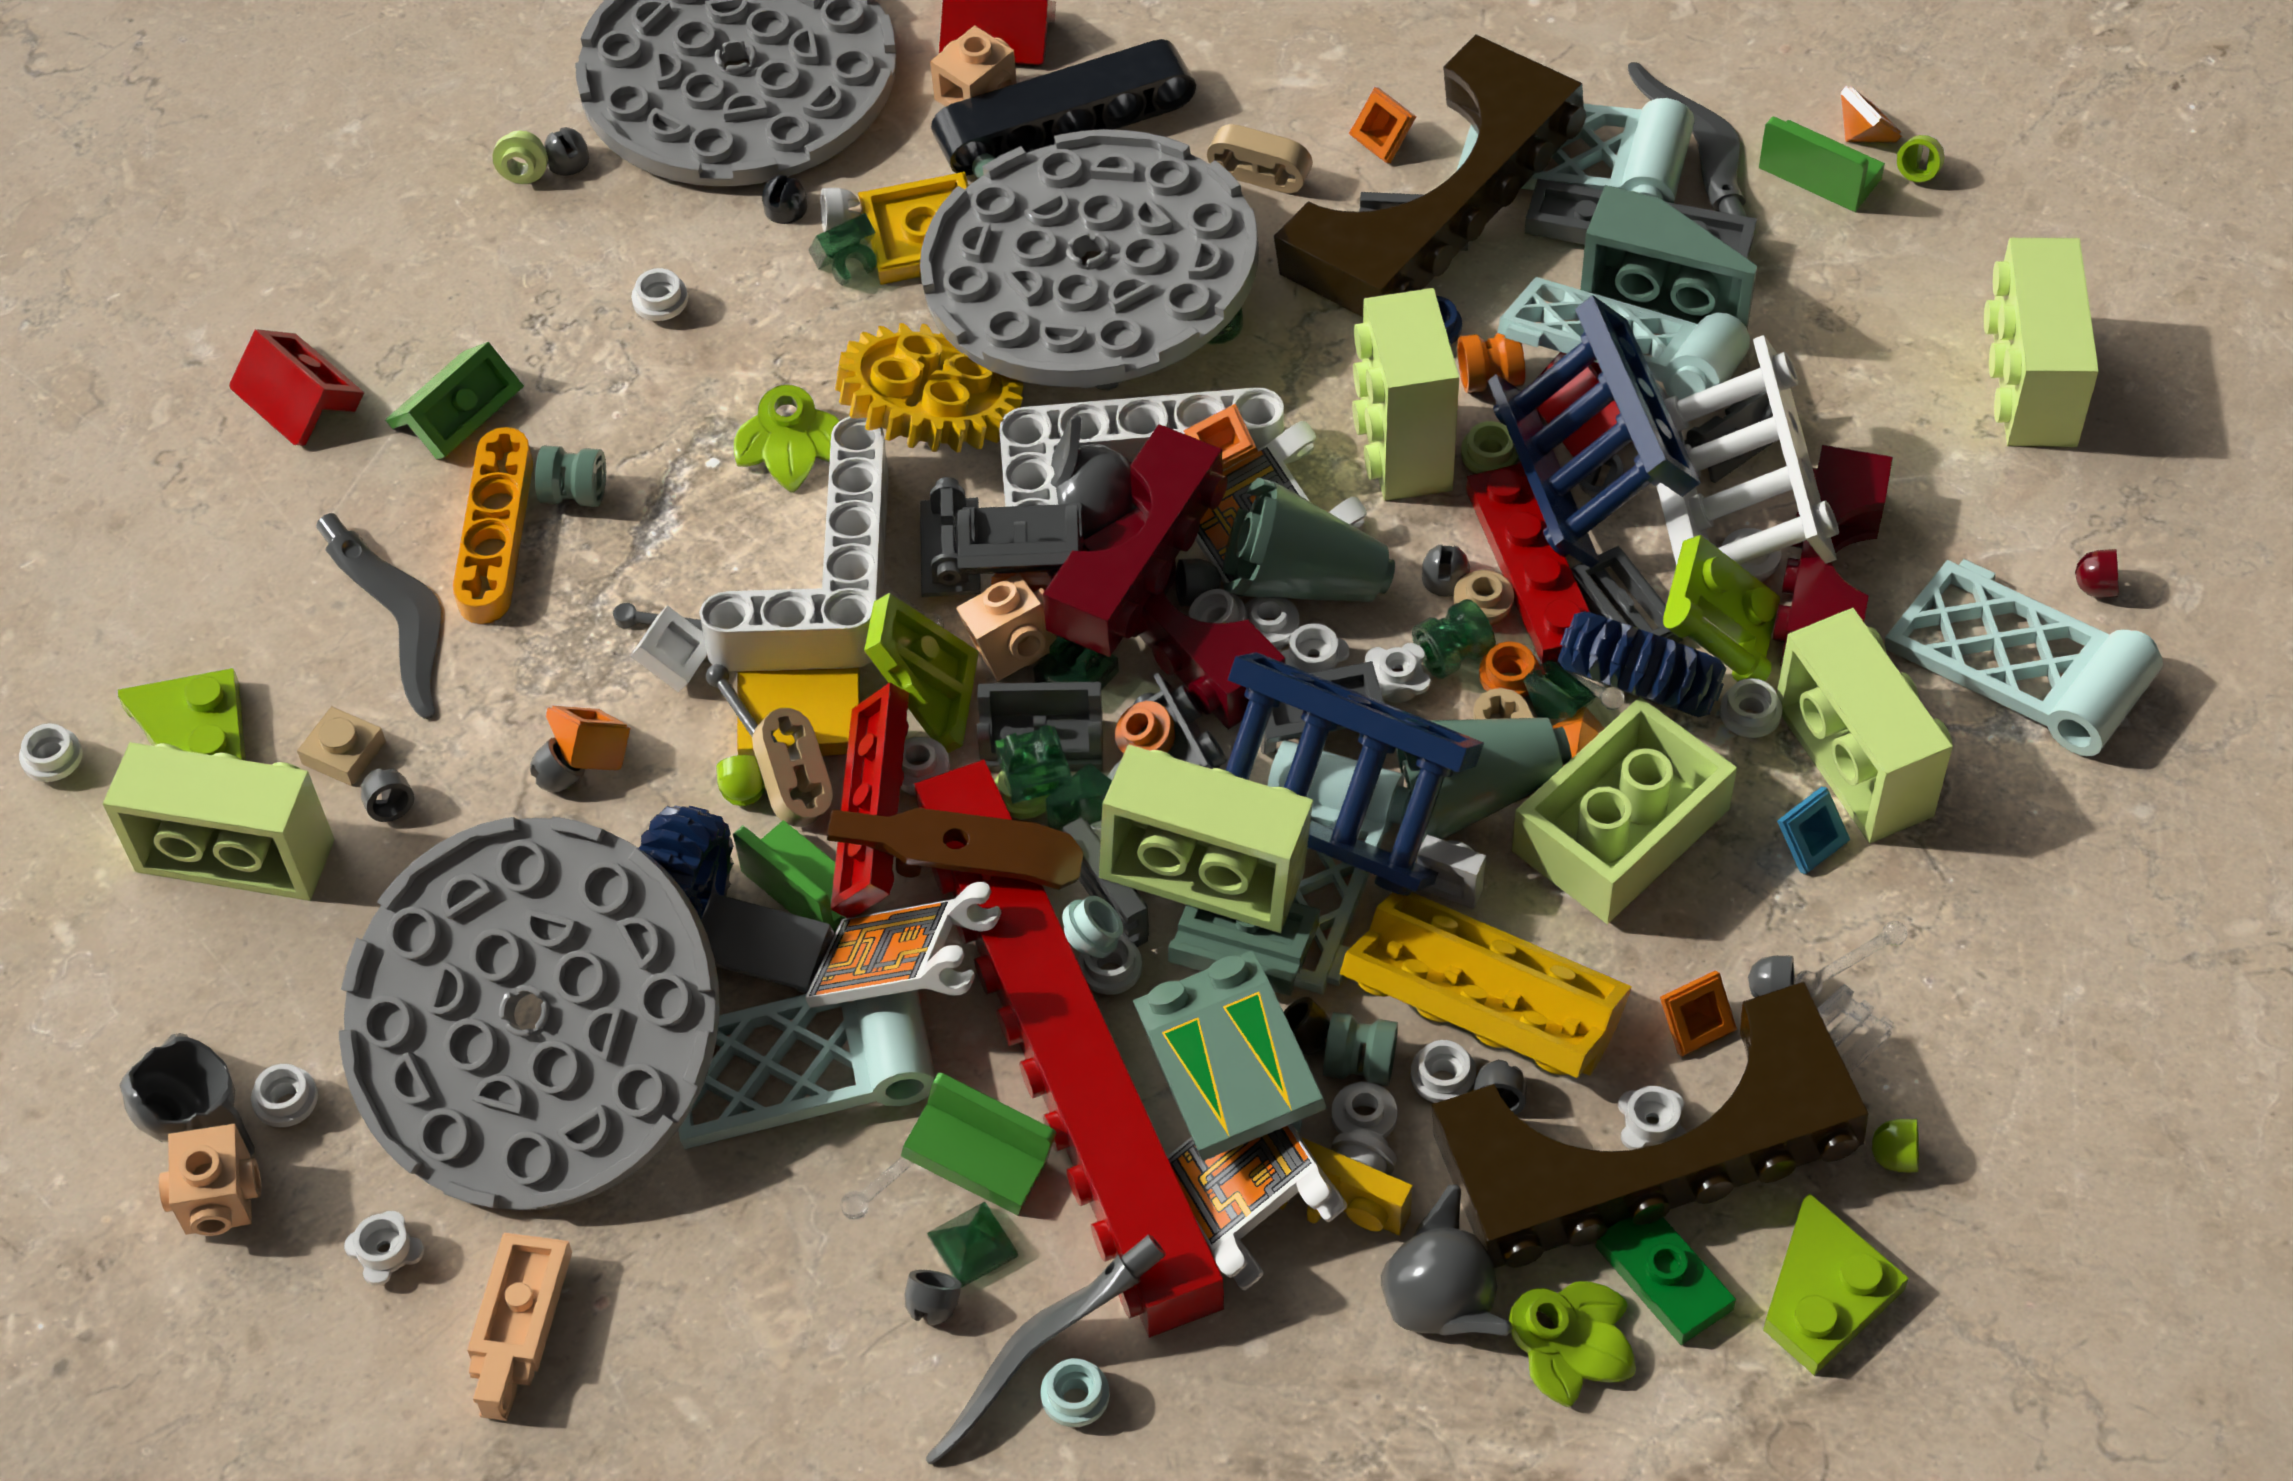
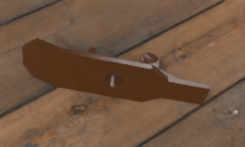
[827,807,1083,890]

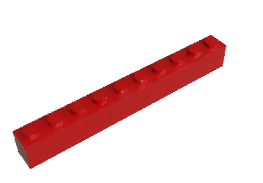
[914,759,1224,1338]

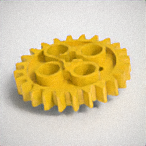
[835,323,1024,453]

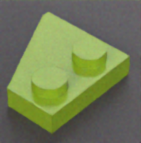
[864,593,979,753]
[118,668,246,761]
[1763,1194,1909,1376]

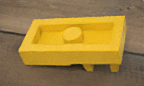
[1279,1137,1413,1236]

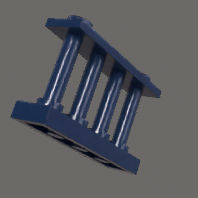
[1488,295,1701,568]
[1226,652,1484,895]

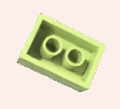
[1984,238,2099,447]
[1352,288,1459,501]
[1777,608,1953,844]
[1512,697,1737,925]
[102,742,335,901]
[1099,744,1313,933]

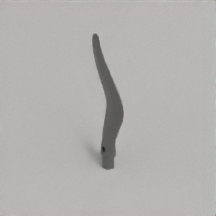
[1628,62,1747,217]
[316,513,441,719]
[926,1234,1166,1464]

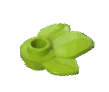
[733,385,839,492]
[1509,1281,1636,1408]

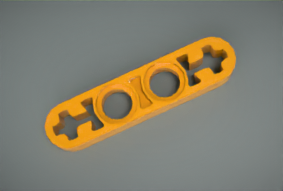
[453,427,533,624]

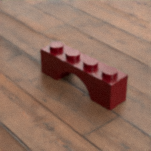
[1043,424,1228,657]
[1772,445,1893,666]
[1084,508,1286,730]

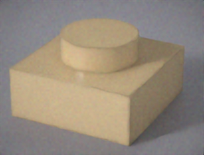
[297,706,386,786]

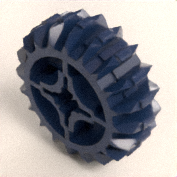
[1558,611,1727,718]
[639,805,734,920]

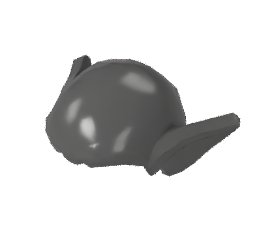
[1051,415,1137,540]
[119,1033,255,1156]
[1381,1184,1513,1336]

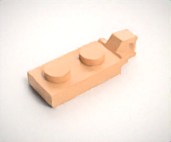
[467,1232,572,1421]

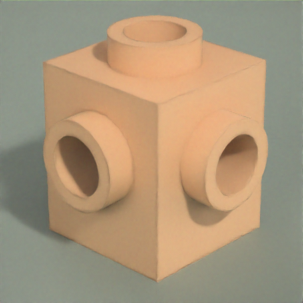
[930,26,1017,107]
[956,573,1061,682]
[159,1124,261,1236]

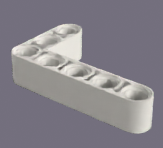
[999,388,1284,507]
[699,416,889,672]

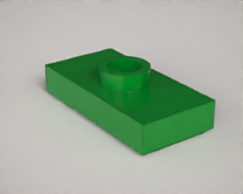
[1595,1217,1736,1346]

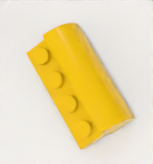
[1339,892,1632,1078]

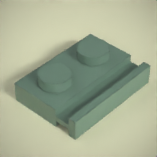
[1168,902,1320,996]

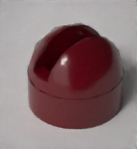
[2075,549,2119,598]

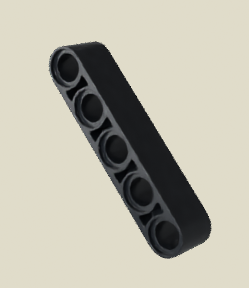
[931,39,1196,176]

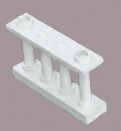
[1654,335,1839,566]

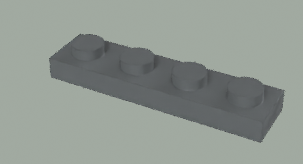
[1525,179,1757,259]

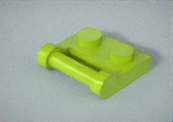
[1663,535,1780,682]

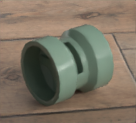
[535,445,606,507]
[1323,1012,1398,1086]

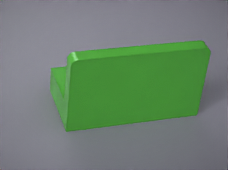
[1759,116,1885,212]
[385,342,524,459]
[733,820,861,933]
[901,1073,1056,1216]

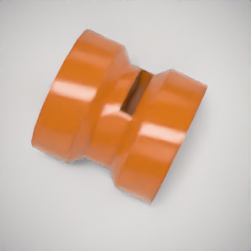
[1457,333,1525,393]

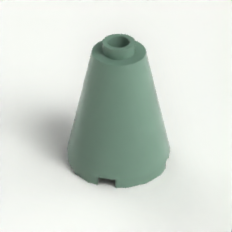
[1223,478,1395,602]
[1396,717,1572,843]

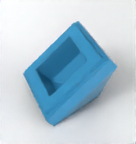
[1777,787,1850,874]

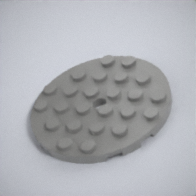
[575,0,897,186]
[920,129,1259,388]
[339,816,720,1210]

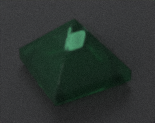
[1524,660,1596,719]
[927,1201,1018,1288]

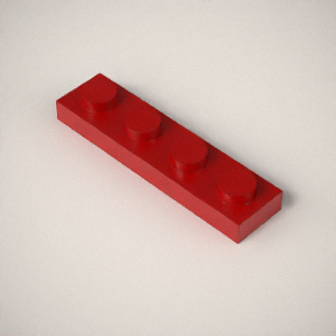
[1466,463,1590,666]
[831,682,909,918]

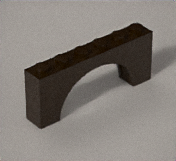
[1274,34,1586,317]
[1431,981,1869,1268]

